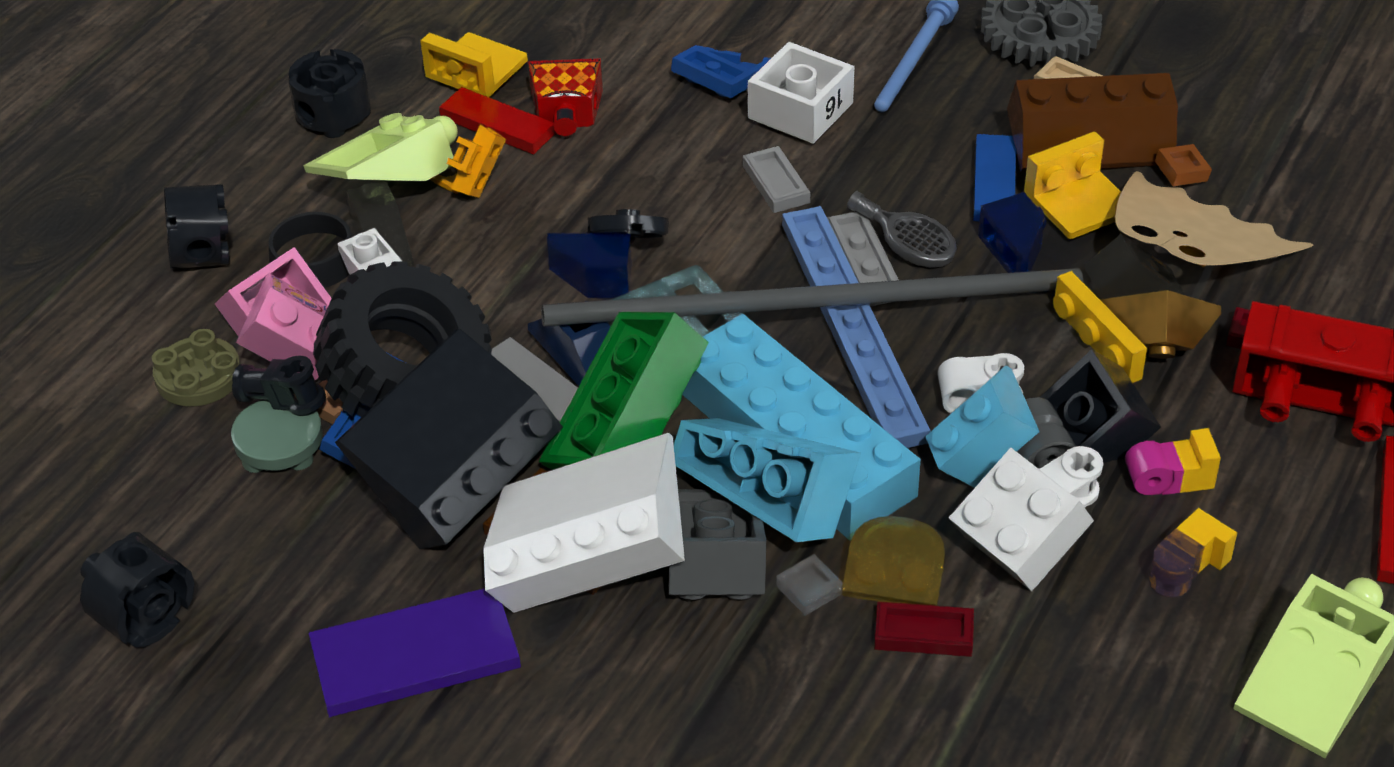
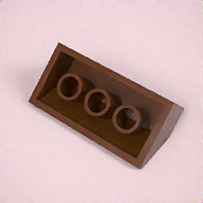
[1007,73,1178,173]

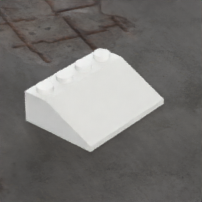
[484,433,685,613]

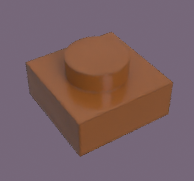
[1155,144,1212,186]

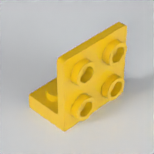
[420,32,528,97]
[1024,131,1121,239]

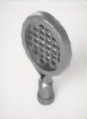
[847,191,957,268]

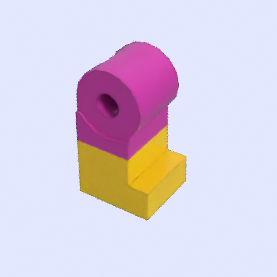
[1125,428,1221,495]

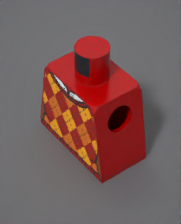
[529,58,603,136]

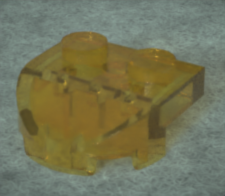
[842,516,945,606]

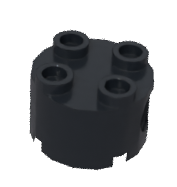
[288,49,371,138]
[164,184,229,268]
[80,532,195,647]

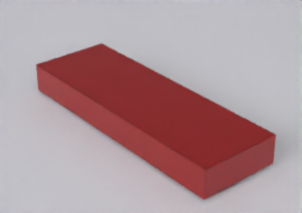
[439,87,556,154]

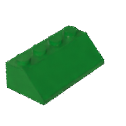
[539,312,709,470]

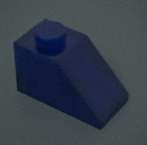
[978,192,1046,273]
[547,233,632,298]

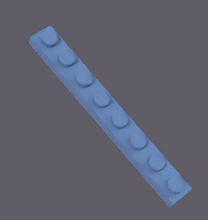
[782,206,931,448]

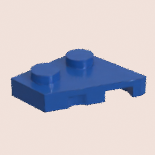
[671,45,771,98]

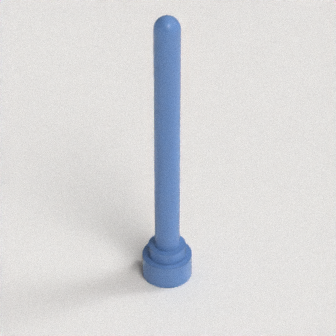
[874,0,959,112]

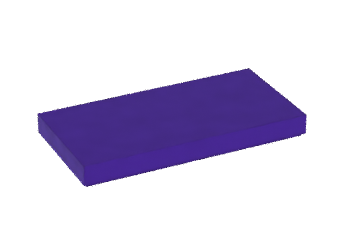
[309,588,521,717]

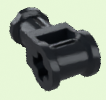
[232,355,326,415]

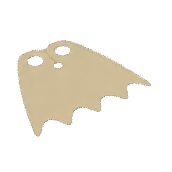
[1115,171,1313,265]

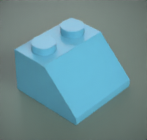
[925,365,1040,488]

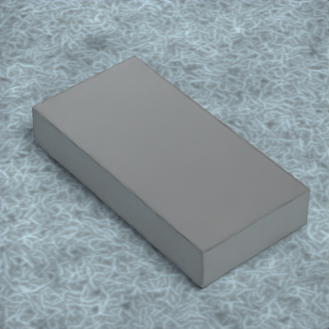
[743,146,810,213]

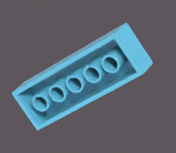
[682,314,921,540]

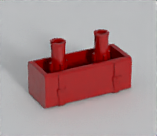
[1232,301,1394,442]

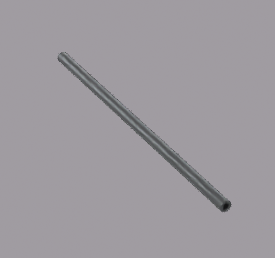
[541,268,1083,326]

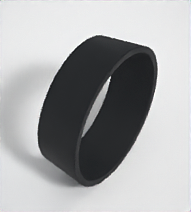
[269,212,353,288]

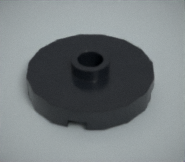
[588,209,669,238]

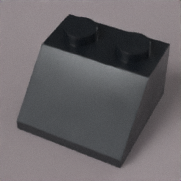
[1040,349,1161,463]

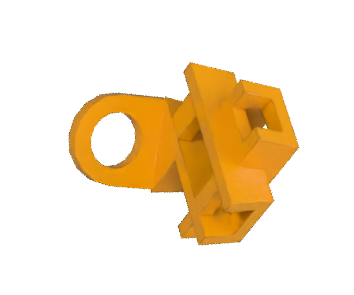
[430,125,506,198]

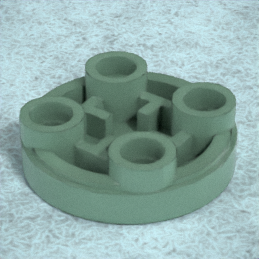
[231,399,323,473]

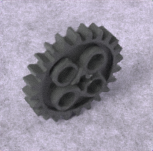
[980,0,1102,66]

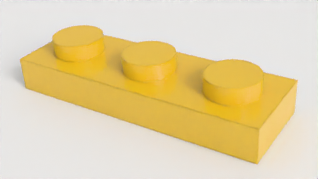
[1053,271,1147,383]

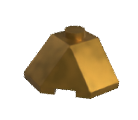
[1100,290,1221,359]

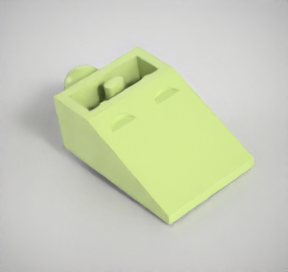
[303,113,458,181]
[1234,574,1394,758]

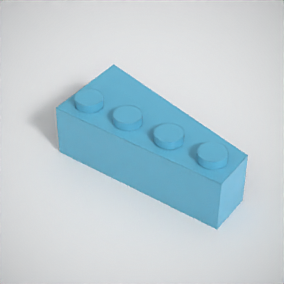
[674,418,861,542]

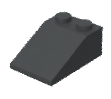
[667,489,766,600]

